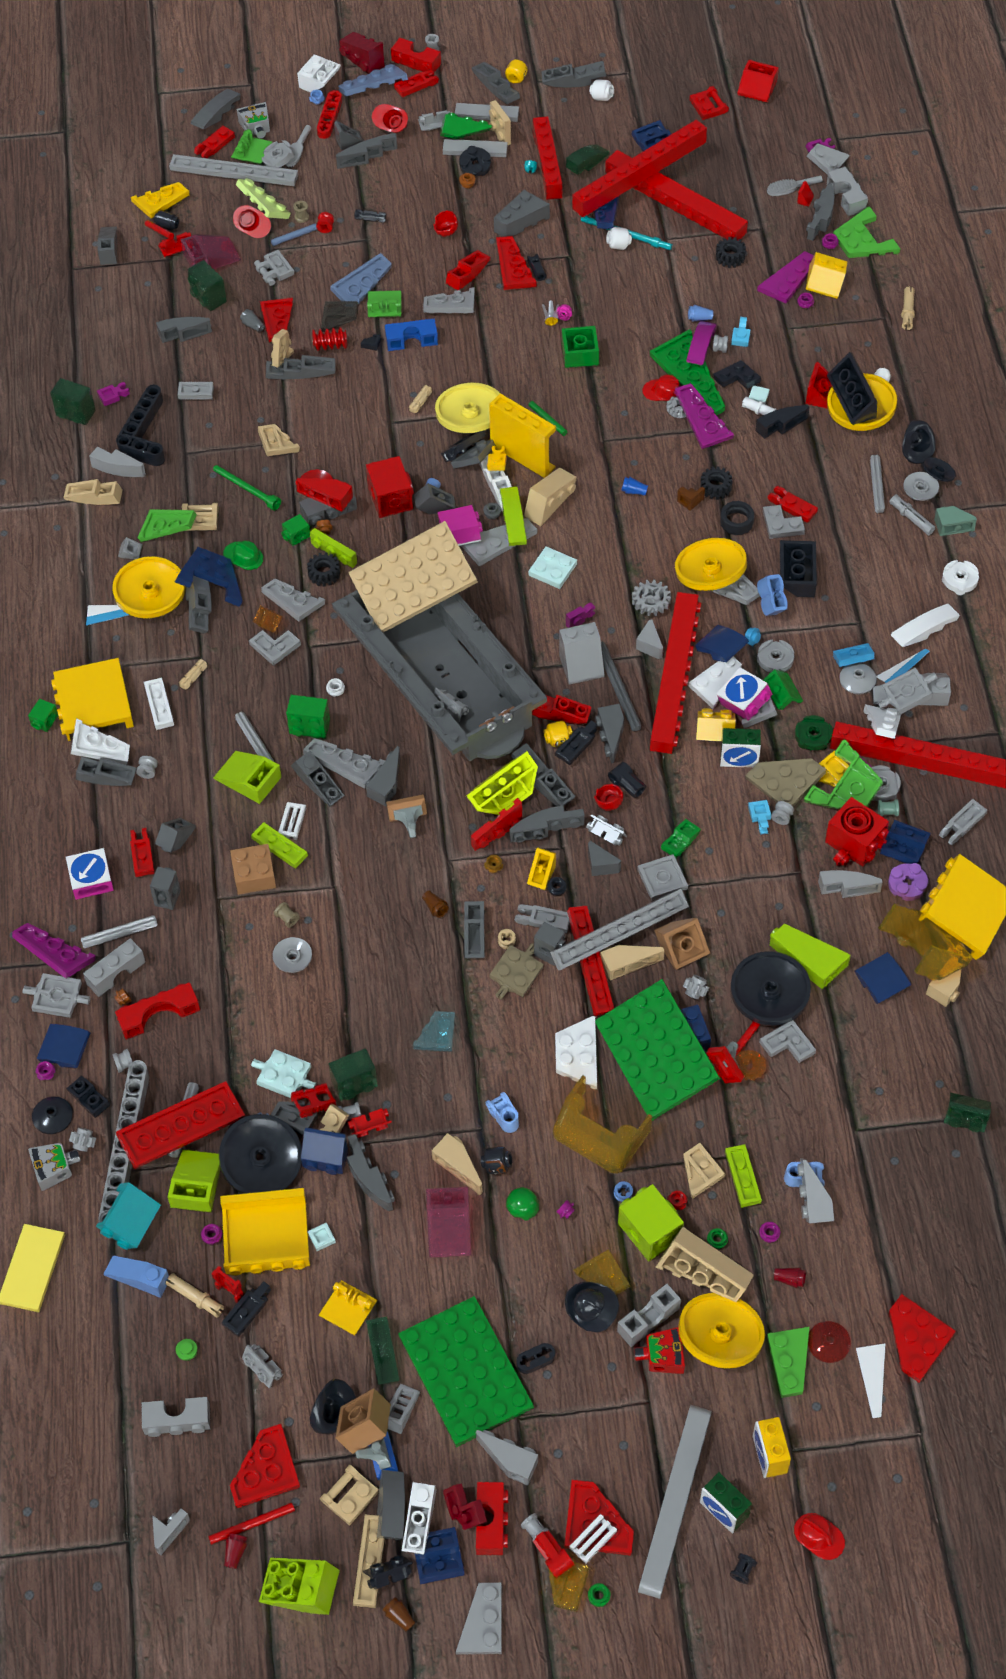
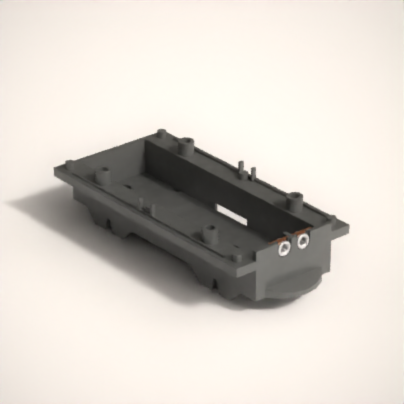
[332,590,547,761]

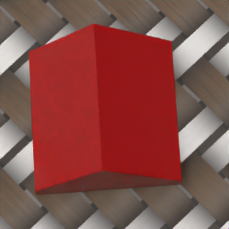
[806,362,832,409]

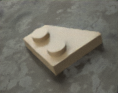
[683,1143,725,1198]

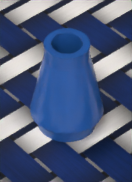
[621,477,648,495]

